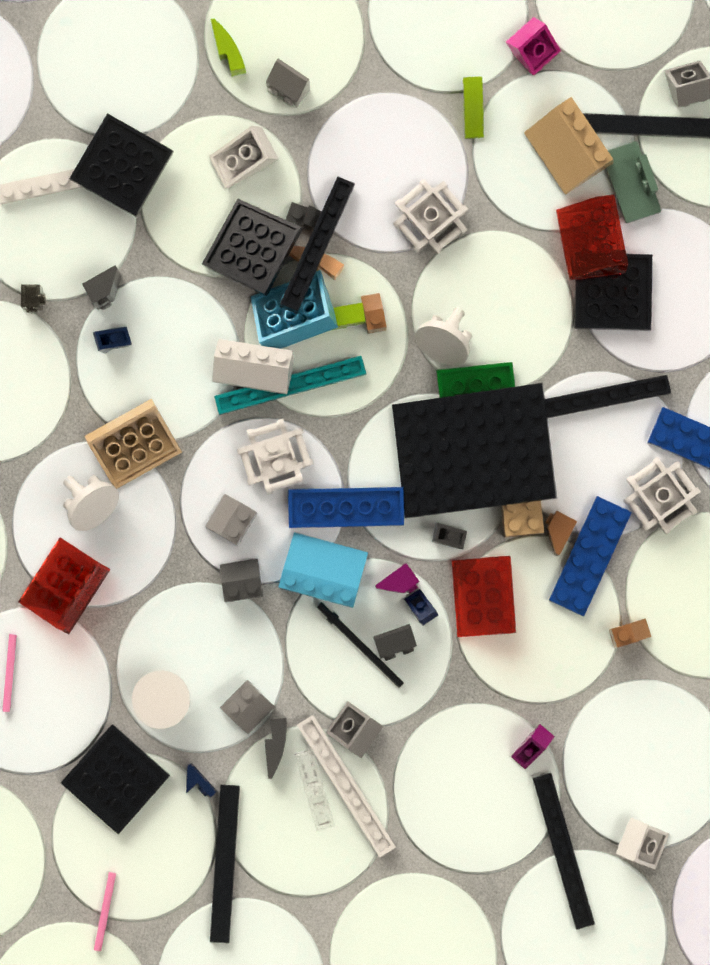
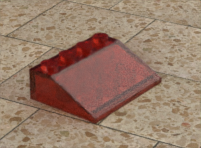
[556,194,628,281]
[18,537,111,635]
[452,556,516,637]

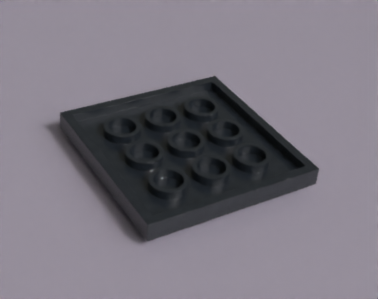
[69,113,174,217]
[202,198,303,296]
[574,252,652,331]
[61,724,170,835]

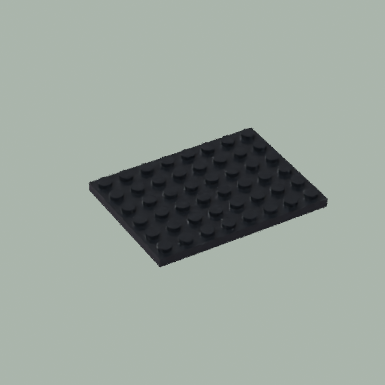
[392,383,557,519]

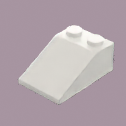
[209,125,279,189]

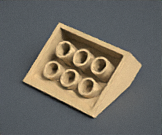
[524,97,613,195]
[85,399,182,489]

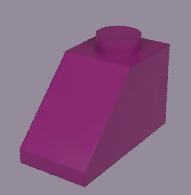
[375,563,420,594]
[511,724,555,769]

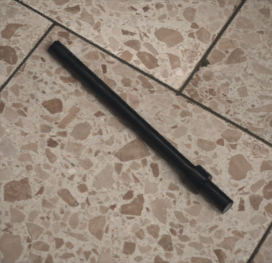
[316,602,404,688]

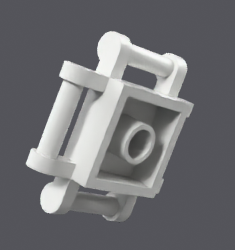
[393,179,469,254]
[237,418,314,495]
[623,457,701,535]

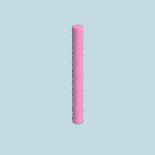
[2,634,17,712]
[94,872,116,951]

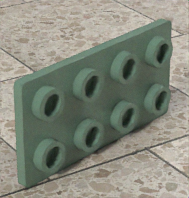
[606,141,661,224]

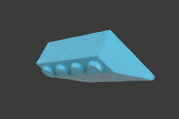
[251,270,338,349]
[278,532,368,608]

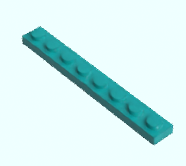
[214,356,366,415]

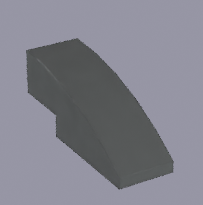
[265,718,287,779]

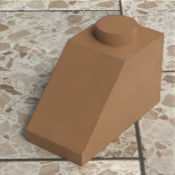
[361,293,387,334]
[545,511,577,556]
[609,618,651,648]

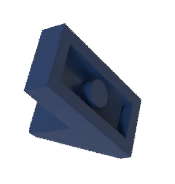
[93,327,132,354]
[404,589,439,626]
[186,763,217,798]

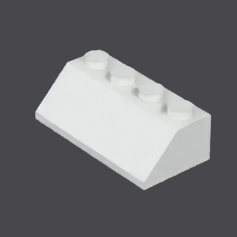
[212,339,295,394]

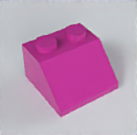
[506,17,561,76]

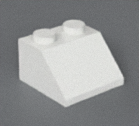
[616,817,670,869]

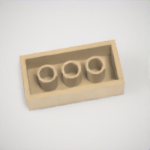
[501,501,544,538]

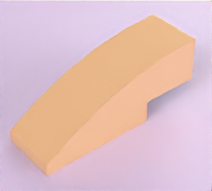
[289,246,344,280]

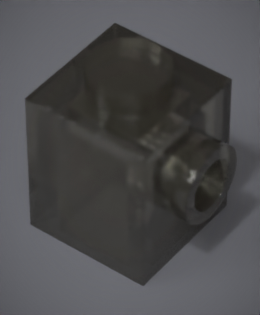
[21,284,46,313]

